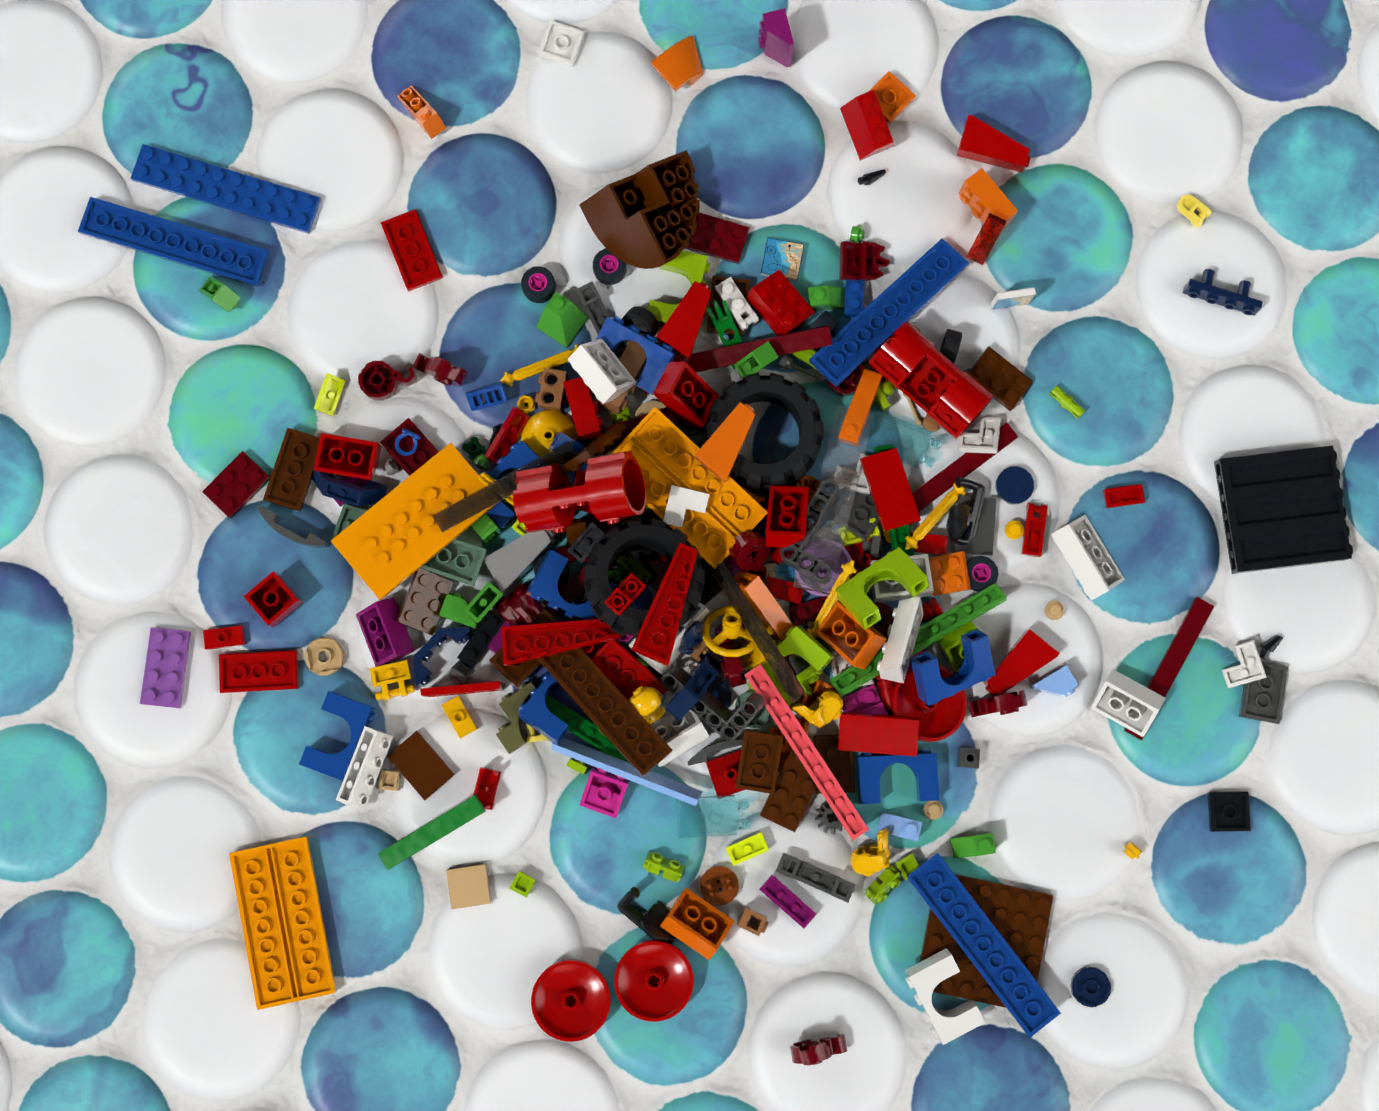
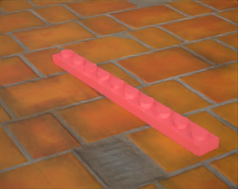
[744,664,869,840]

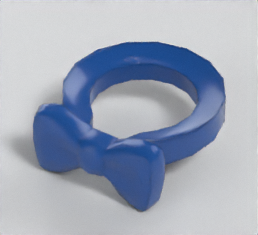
[395,428,421,456]

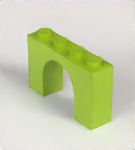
[648,250,711,326]
[836,547,929,630]
[747,626,835,708]

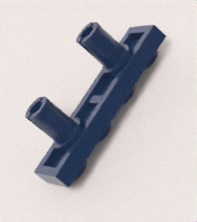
[1182,269,1263,316]

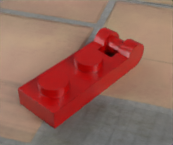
[1021,502,1048,557]

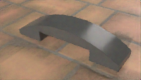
[576,281,626,355]
[258,506,330,548]
[688,740,743,766]
[776,853,856,903]

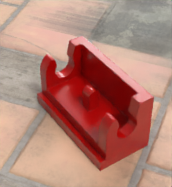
[473,767,501,810]

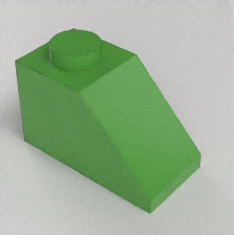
[199,276,240,313]
[807,286,845,311]
[734,342,778,379]
[471,514,502,545]
[463,582,503,624]
[439,592,478,629]
[950,832,996,858]

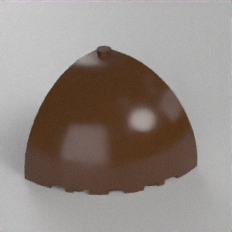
[579,150,700,269]

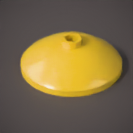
[521,410,578,465]

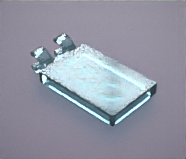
[864,411,942,468]
[676,795,751,838]

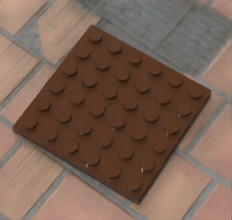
[919,874,1053,1008]

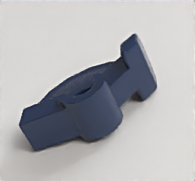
[679,620,703,655]

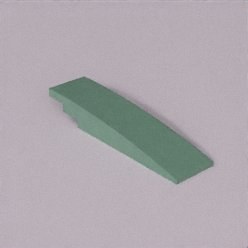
[331,503,487,586]

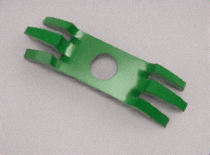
[706,300,743,369]

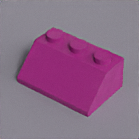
[758,8,794,67]
[356,597,415,667]

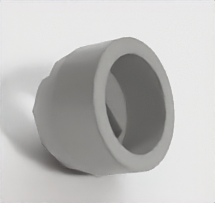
[383,458,400,475]

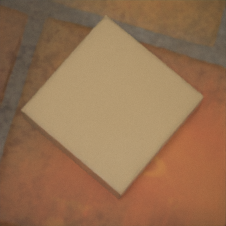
[378,770,400,791]

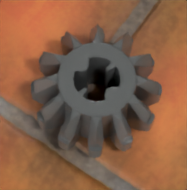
[815,803,842,834]

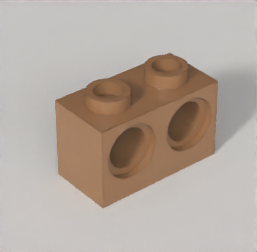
[535,368,568,412]

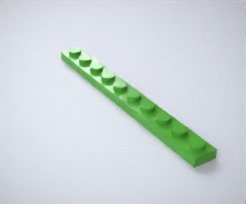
[830,583,1007,697]

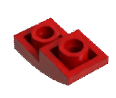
[910,532,948,555]
[604,573,647,616]

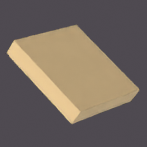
[446,864,491,910]

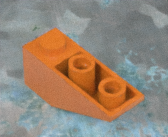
[397,85,446,139]

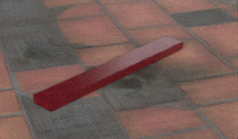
[680,326,833,372]
[912,422,1018,512]
[1123,597,1214,740]

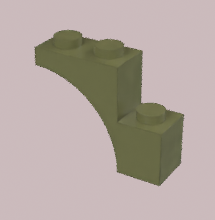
[496,681,536,754]

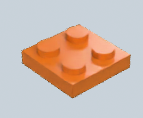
[870,71,916,124]
[929,551,971,596]

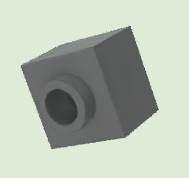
[957,747,980,769]

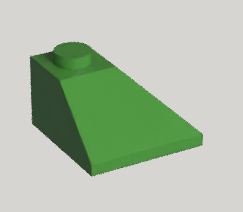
[536,292,588,348]

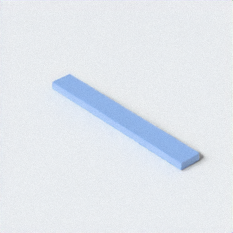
[551,737,703,806]

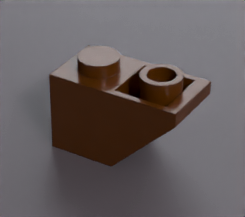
[566,519,588,547]

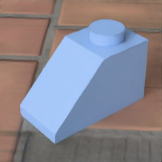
[1030,665,1079,697]
[877,812,922,842]

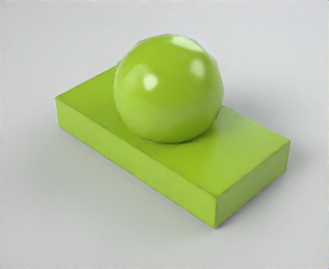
[875,379,894,412]

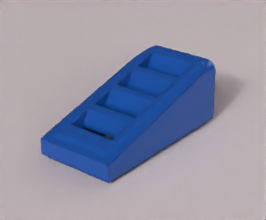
[465,381,508,411]

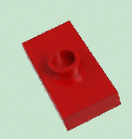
[1103,484,1145,509]
[203,625,245,650]

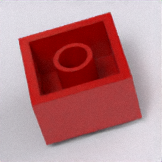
[243,571,303,627]

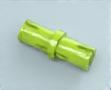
[1049,385,1085,419]

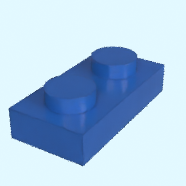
[844,280,865,317]

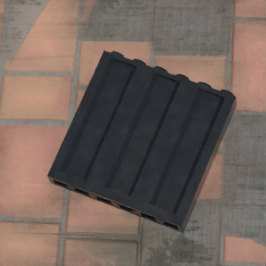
[1214,445,1353,574]

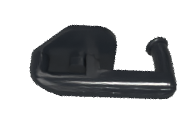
[946,476,986,545]
[617,887,677,944]

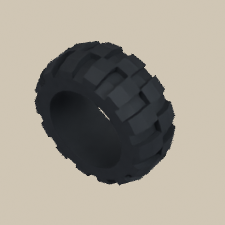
[706,373,824,492]
[584,518,705,640]

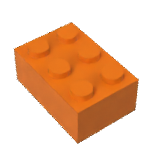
[958,168,1018,236]
[815,601,887,670]
[660,887,734,960]

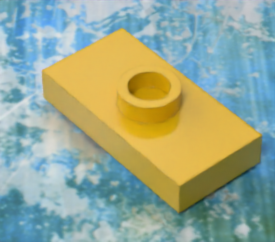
[441,696,477,739]

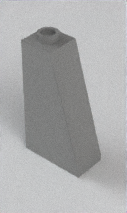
[484,530,556,592]

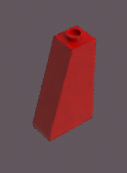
[957,115,1031,173]
[656,281,711,361]
[983,629,1060,696]

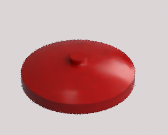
[891,665,967,742]
[614,940,694,1022]
[531,960,611,1042]

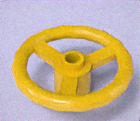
[702,606,763,657]

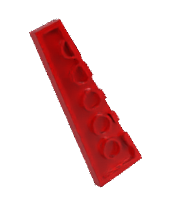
[632,543,698,666]
[501,619,620,666]

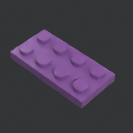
[140,627,191,708]

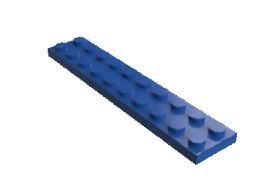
[131,144,321,234]
[78,197,270,287]
[809,238,969,387]
[906,852,1061,1038]

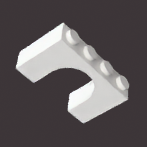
[905,948,985,1045]

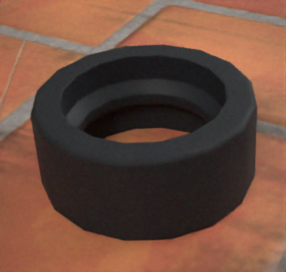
[622,306,659,336]
[939,329,962,364]

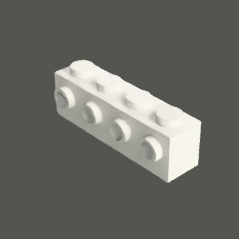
[336,726,393,810]

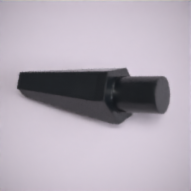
[858,169,886,185]
[1259,635,1283,660]

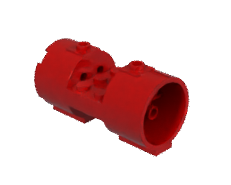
[869,321,995,440]
[513,450,646,533]

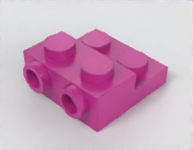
[841,684,888,715]
[580,766,630,818]

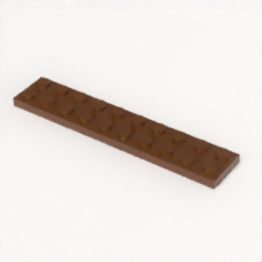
[522,607,672,777]

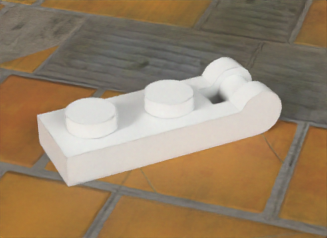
[715,277,759,331]

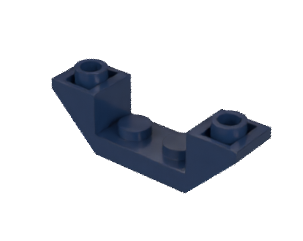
[312,463,388,507]
[413,627,472,687]
[664,653,721,721]

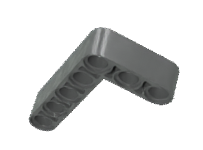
[780,479,839,584]
[661,665,764,741]

